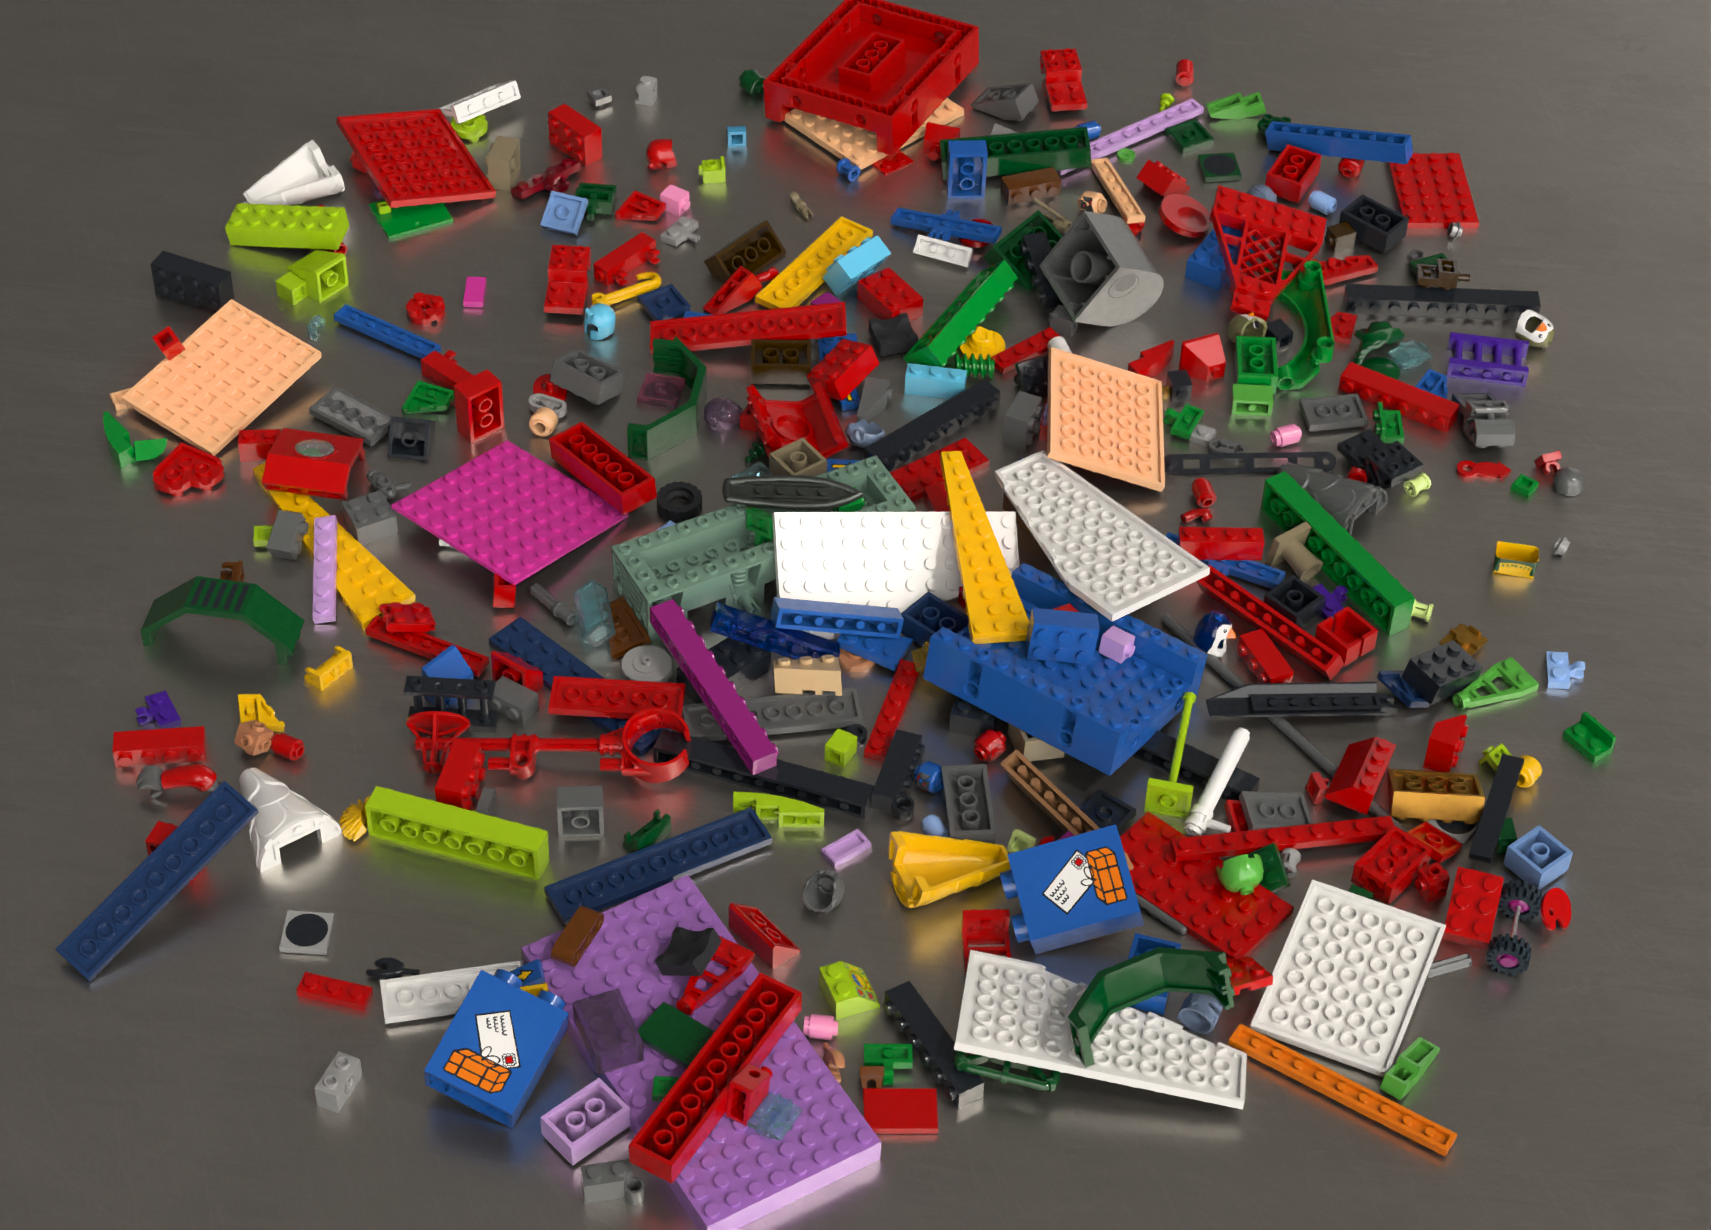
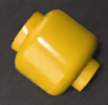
[1517,755,1542,788]

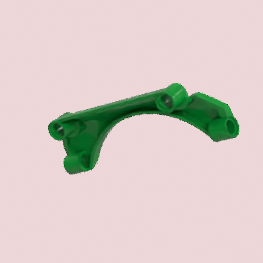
[1263,260,1335,391]

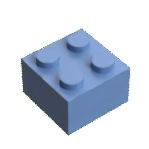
[1503,825,1573,889]

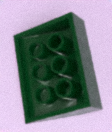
[983,210,1063,291]

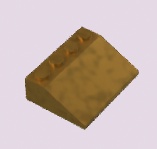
[1388,768,1485,824]

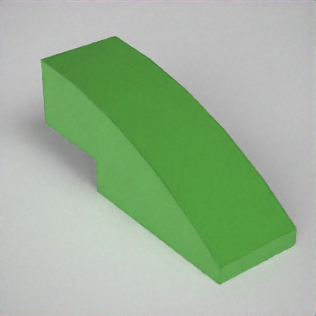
[1206,92,1266,119]
[1380,1036,1440,1101]

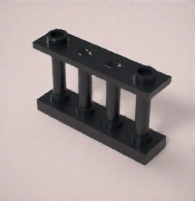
[403,676,498,733]

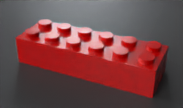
[549,422,657,515]

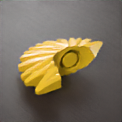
[339,796,370,842]

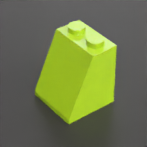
[287,250,349,303]

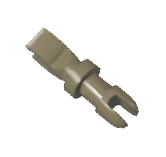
[788,191,813,219]

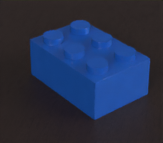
[946,140,988,199]
[1025,608,1100,665]
[1127,933,1181,1015]

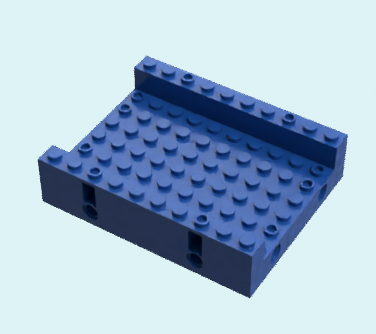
[923,563,1208,776]

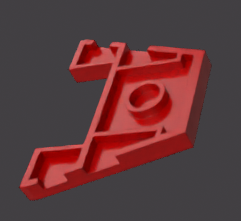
[1226,957,1273,995]

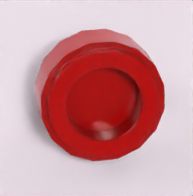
[1347,466,1367,483]

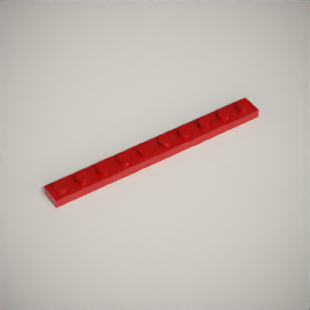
[1170,816,1394,862]

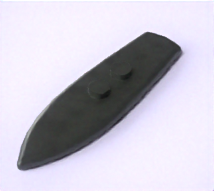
[722,475,864,510]

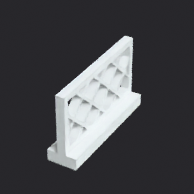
[437,80,521,124]

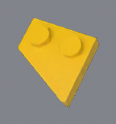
[237,694,285,732]

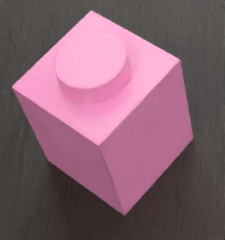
[660,184,690,217]

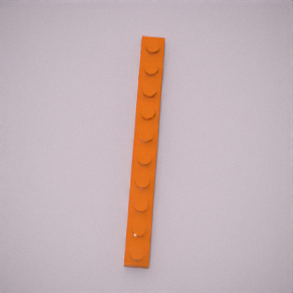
[1228,1023,1457,1156]

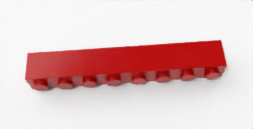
[1196,565,1344,681]

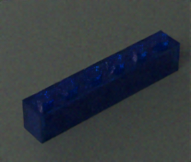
[710,602,840,660]

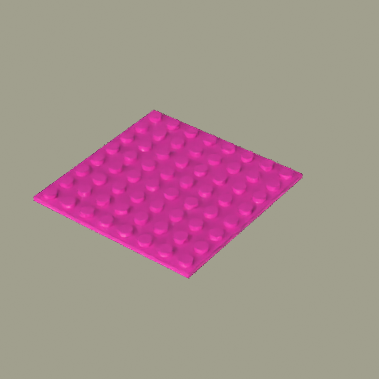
[391,440,628,585]

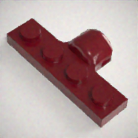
[511,158,581,199]

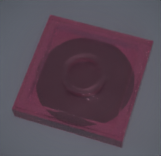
[637,373,686,410]

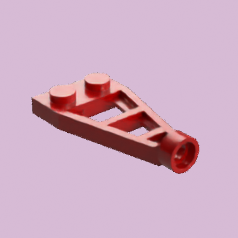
[676,935,755,1016]

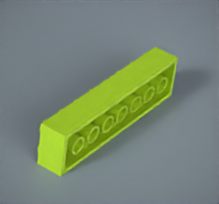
[365,786,550,881]

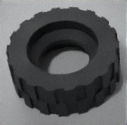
[657,481,702,524]

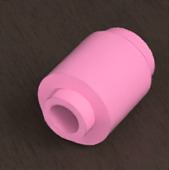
[1270,423,1302,448]
[803,1014,839,1040]

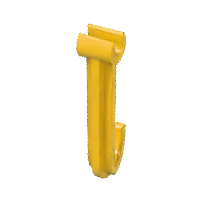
[591,272,661,306]

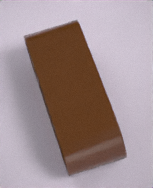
[551,905,604,967]

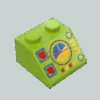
[819,961,880,1020]

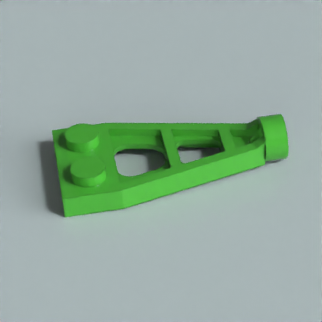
[1452,657,1539,710]

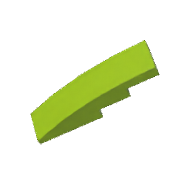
[733,791,824,827]

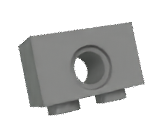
[314,1051,363,1114]

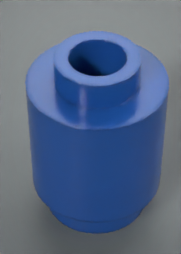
[1074,120,1101,140]

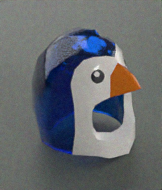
[1193,611,1236,657]

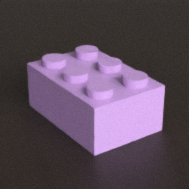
[541,1078,631,1166]

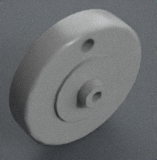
[621,645,673,682]

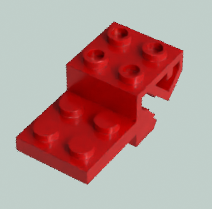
[1040,48,1088,111]
[544,245,591,315]

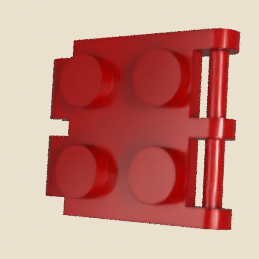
[379,602,436,632]

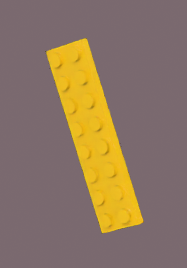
[755,216,873,309]

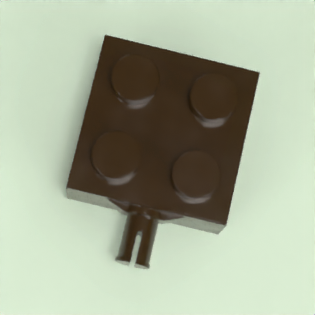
[1416,258,1470,290]

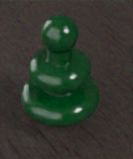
[745,442,766,464]

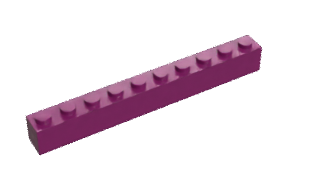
[650,599,779,775]

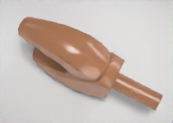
[823,1042,845,1083]

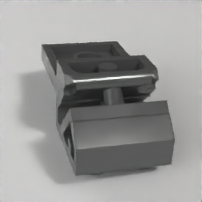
[1451,393,1516,448]

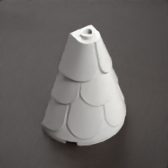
[243,140,345,205]
[239,768,343,872]

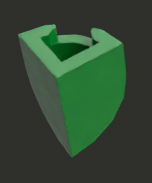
[133,438,167,461]

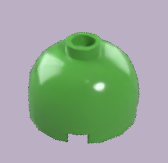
[1216,854,1264,895]

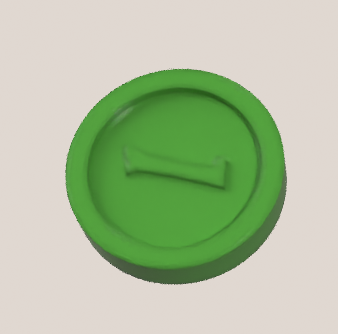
[1117,148,1135,162]

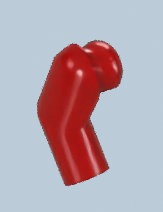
[754,267,779,283]
[1180,508,1213,524]

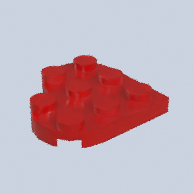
[153,442,225,497]

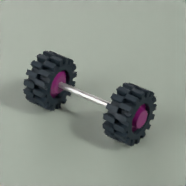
[1486,880,1542,976]

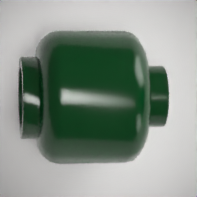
[739,69,765,96]

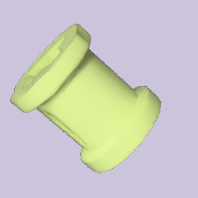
[1403,472,1431,497]
[1411,599,1434,622]

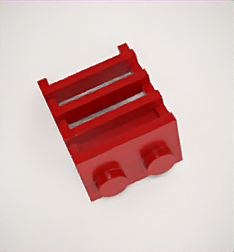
[961,909,1011,972]

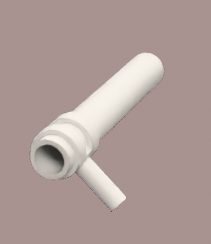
[1184,727,1250,836]

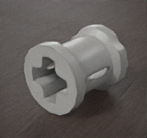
[1280,848,1301,879]

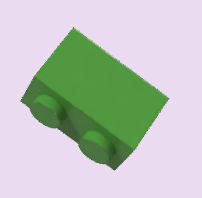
[1230,384,1273,417]

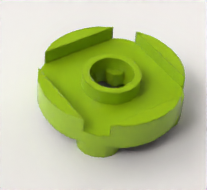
[451,114,488,142]

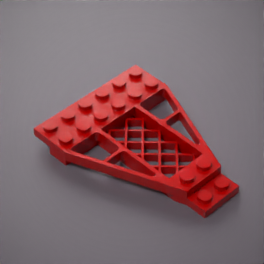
[1209,185,1327,321]

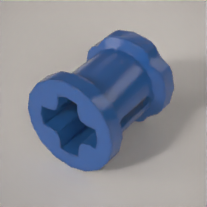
[836,158,861,181]

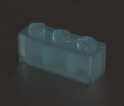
[573,579,616,648]

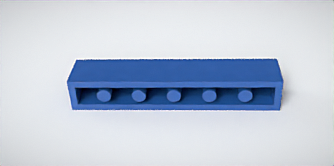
[770,597,904,639]

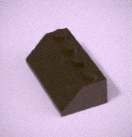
[704,220,787,284]

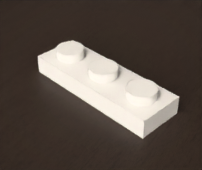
[913,234,973,268]

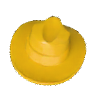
[959,326,1005,360]

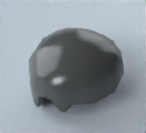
[1553,467,1584,496]

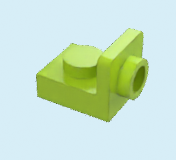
[1478,743,1512,772]

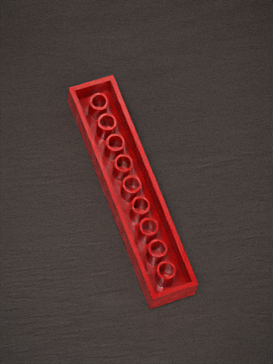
[629,972,802,1184]

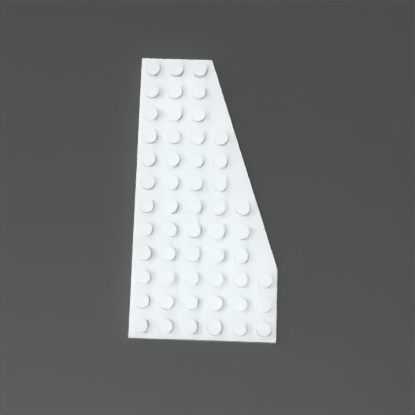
[995,450,1210,622]
[772,512,1020,641]
[954,950,1247,1109]

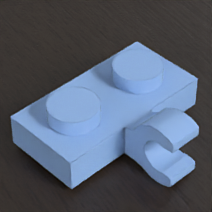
[1545,651,1585,689]

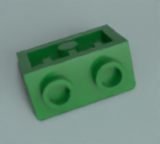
[1563,711,1616,763]

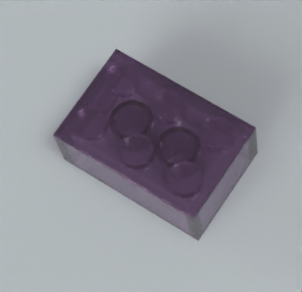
[572,988,644,1075]

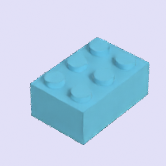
[822,235,891,296]

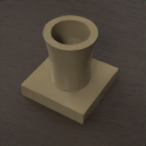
[1265,522,1323,582]

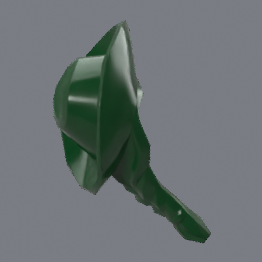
[1353,321,1405,365]

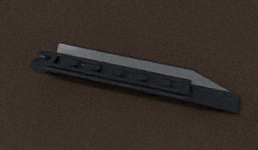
[1206,682,1398,717]

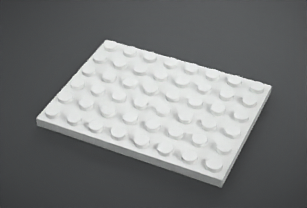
[1250,879,1446,1078]

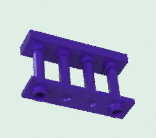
[1446,332,1529,387]

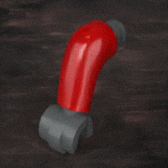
[136,764,222,799]

